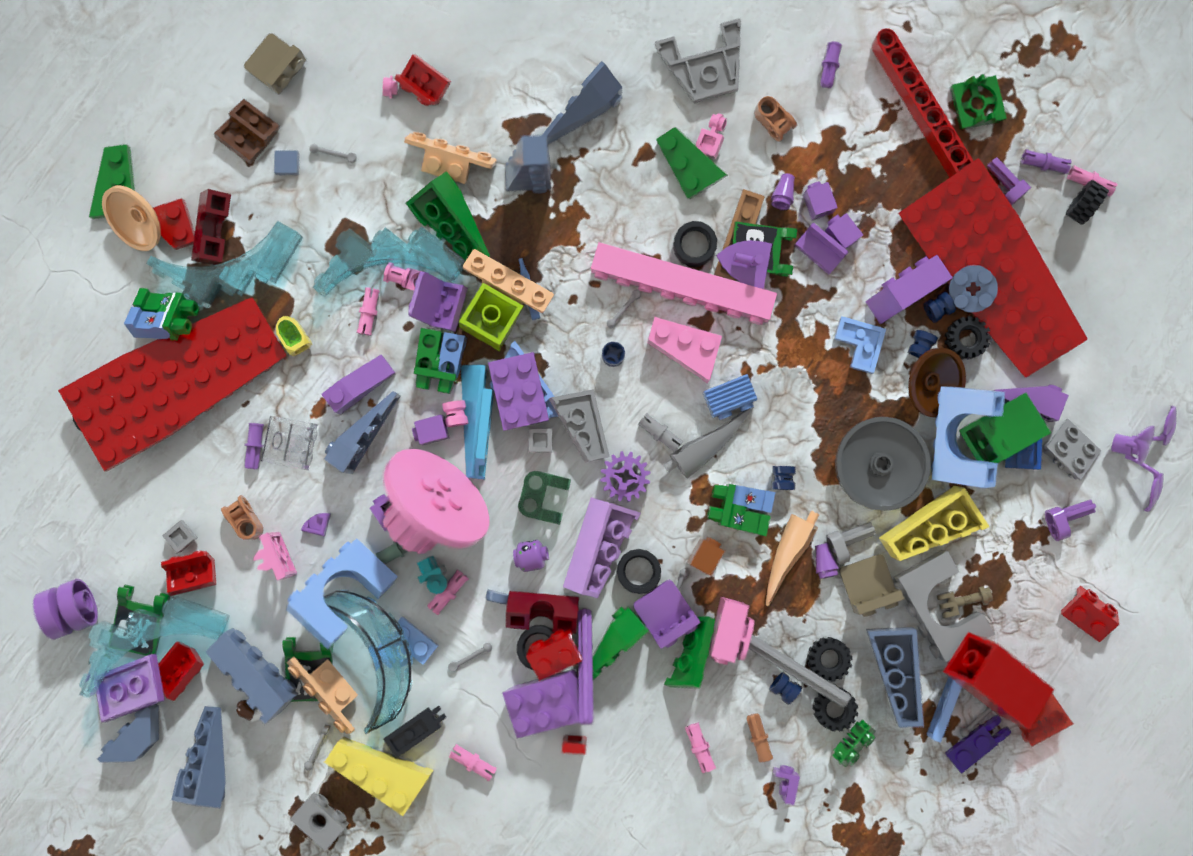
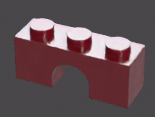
[191,189,231,265]
[506,591,579,634]

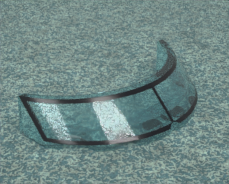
[323,590,413,734]

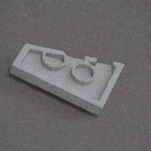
[549,389,610,463]

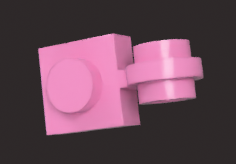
[696,113,727,159]

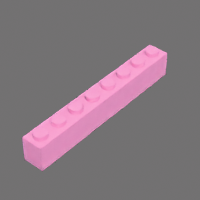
[591,242,777,325]

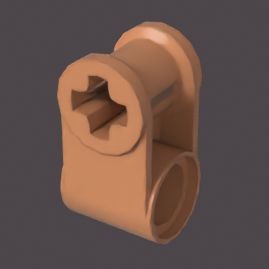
[754,96,797,142]
[221,495,263,540]

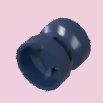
[923,292,956,323]
[908,330,938,358]
[602,341,625,367]
[772,466,796,490]
[769,672,802,705]

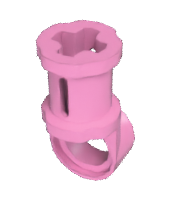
[383,262,422,291]

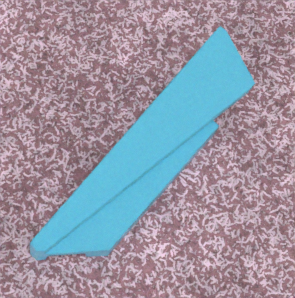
[461,365,494,479]

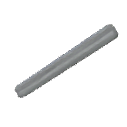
[748,635,851,707]

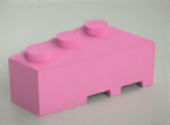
[647,317,722,383]

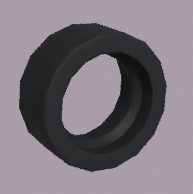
[673,221,717,267]
[617,549,662,594]
[517,625,555,671]

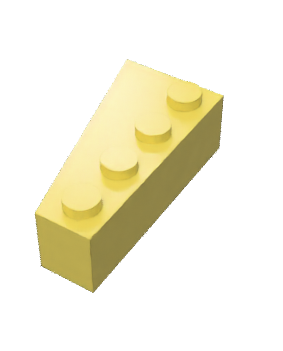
[879,486,990,561]
[324,737,433,816]

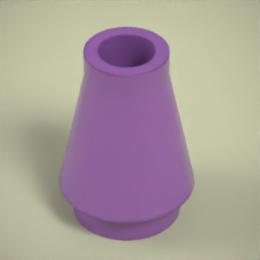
[771,173,795,210]
[815,543,839,579]

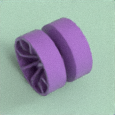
[33,578,98,640]

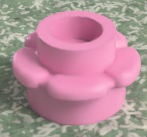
[383,76,398,98]

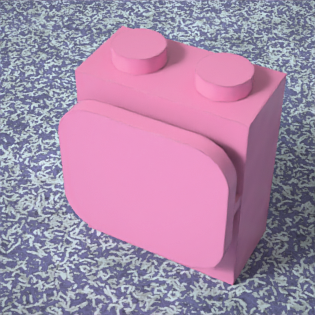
[709,597,754,665]

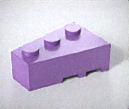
[865,255,952,324]

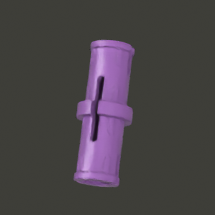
[1021,149,1072,174]

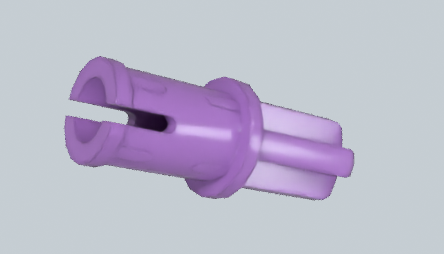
[821,41,842,88]
[244,423,264,469]

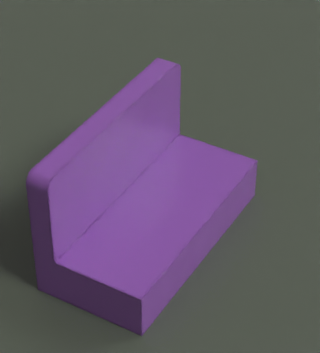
[794,223,849,274]

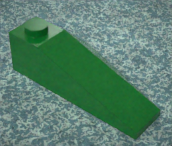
[405,171,490,260]
[593,606,649,680]

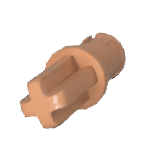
[746,713,773,762]

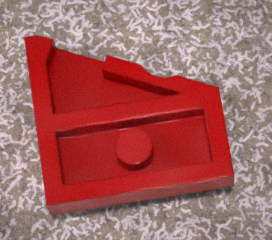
[153,198,195,250]

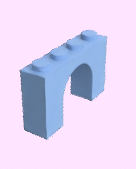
[931,387,1005,488]
[286,538,398,649]

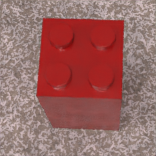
[943,632,1055,730]

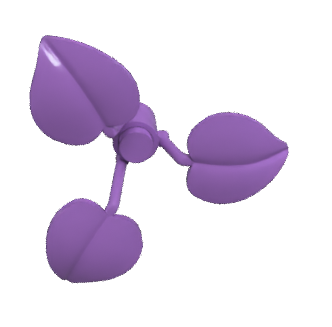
[1111,405,1177,512]

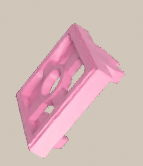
[253,532,297,580]

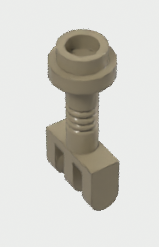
[936,586,993,618]

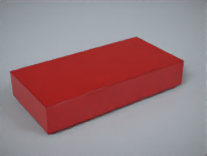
[562,735,587,755]

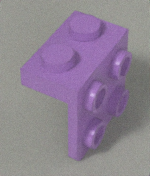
[408,272,468,332]
[633,580,701,649]

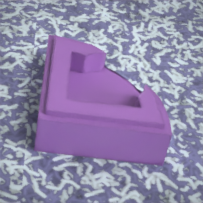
[301,513,331,536]

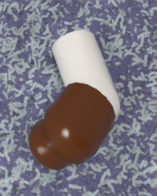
[236,700,263,722]

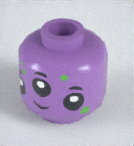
[513,540,549,572]

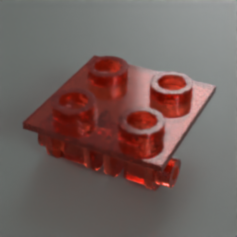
[1017,693,1073,747]

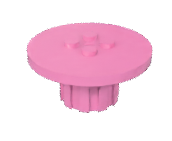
[383,449,489,554]

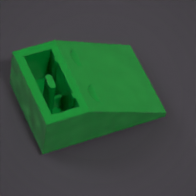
[959,392,1051,463]

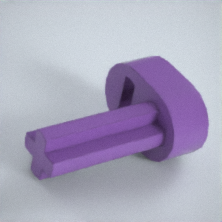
[986,158,1031,205]
[1045,499,1096,541]

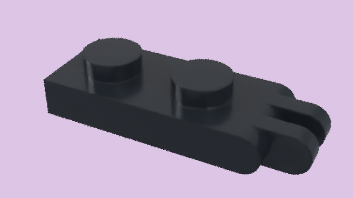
[383,706,447,759]

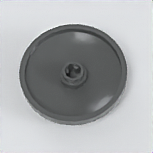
[835,417,931,511]

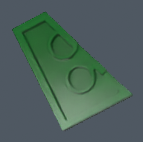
[89,144,135,219]

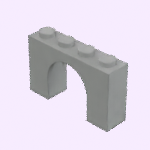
[893,550,995,662]

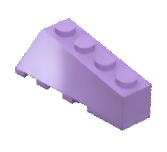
[563,497,641,598]

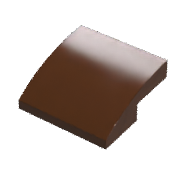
[214,99,280,165]

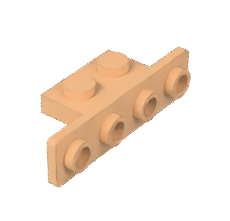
[404,132,497,184]
[463,249,554,313]
[286,657,358,734]

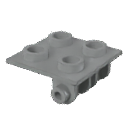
[1042,419,1101,480]

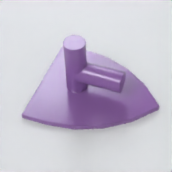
[716,240,772,289]

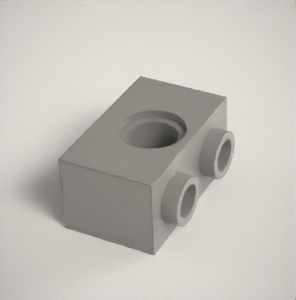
[290,792,349,851]

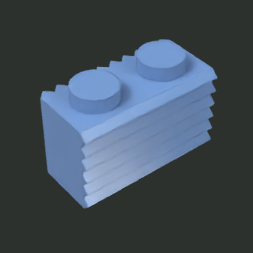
[703,374,758,420]

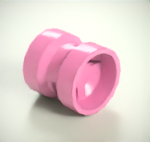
[442,400,469,427]

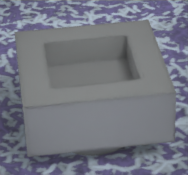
[529,428,552,452]
[162,520,197,553]

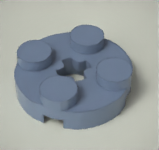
[949,265,998,312]

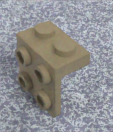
[244,33,307,95]
[839,554,904,617]

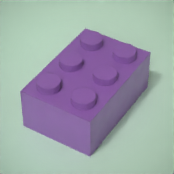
[502,669,579,738]

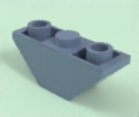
[97,704,159,762]

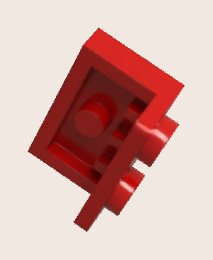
[394,54,452,106]
[161,551,217,596]
[1061,586,1120,642]
[526,629,582,681]
[158,641,204,701]

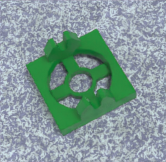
[950,74,1007,130]

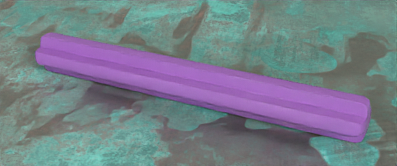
[578,609,594,725]

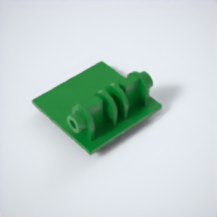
[832,720,876,767]

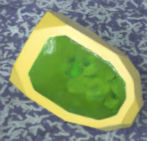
[276,316,312,356]

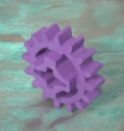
[600,451,651,502]

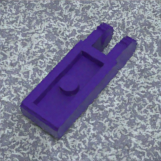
[945,715,1011,774]

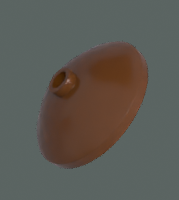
[908,348,966,418]

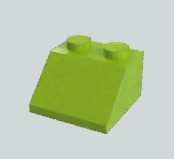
[459,283,523,351]

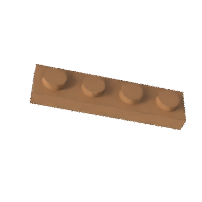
[714,189,765,281]

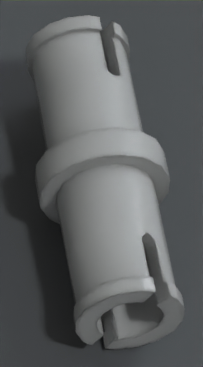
[638,413,683,453]

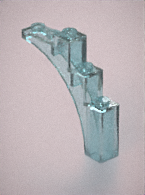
[146,221,303,309]
[312,226,465,297]
[79,596,230,698]

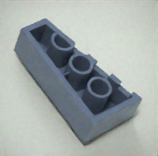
[505,135,551,193]
[866,627,924,727]
[206,628,299,724]

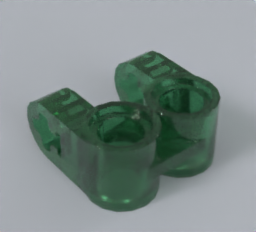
[518,471,571,525]

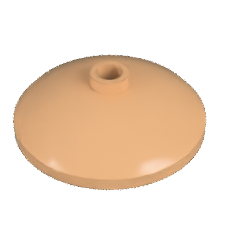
[102,186,161,251]

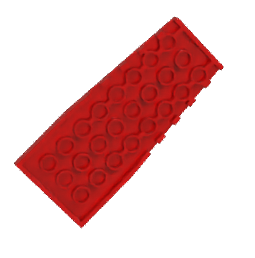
[898,158,1088,377]
[58,297,287,472]

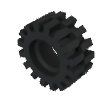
[1066,180,1109,225]
[944,316,991,360]
[807,637,853,682]
[813,687,858,732]

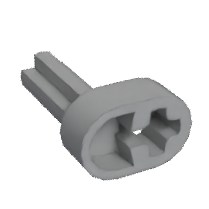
[826,522,876,566]

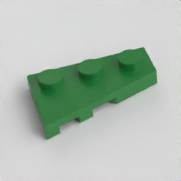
[656,127,729,199]
[664,616,715,689]

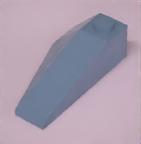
[542,61,623,145]
[324,391,401,474]
[171,706,226,808]

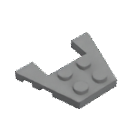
[655,18,741,103]

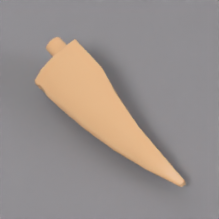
[766,511,819,606]

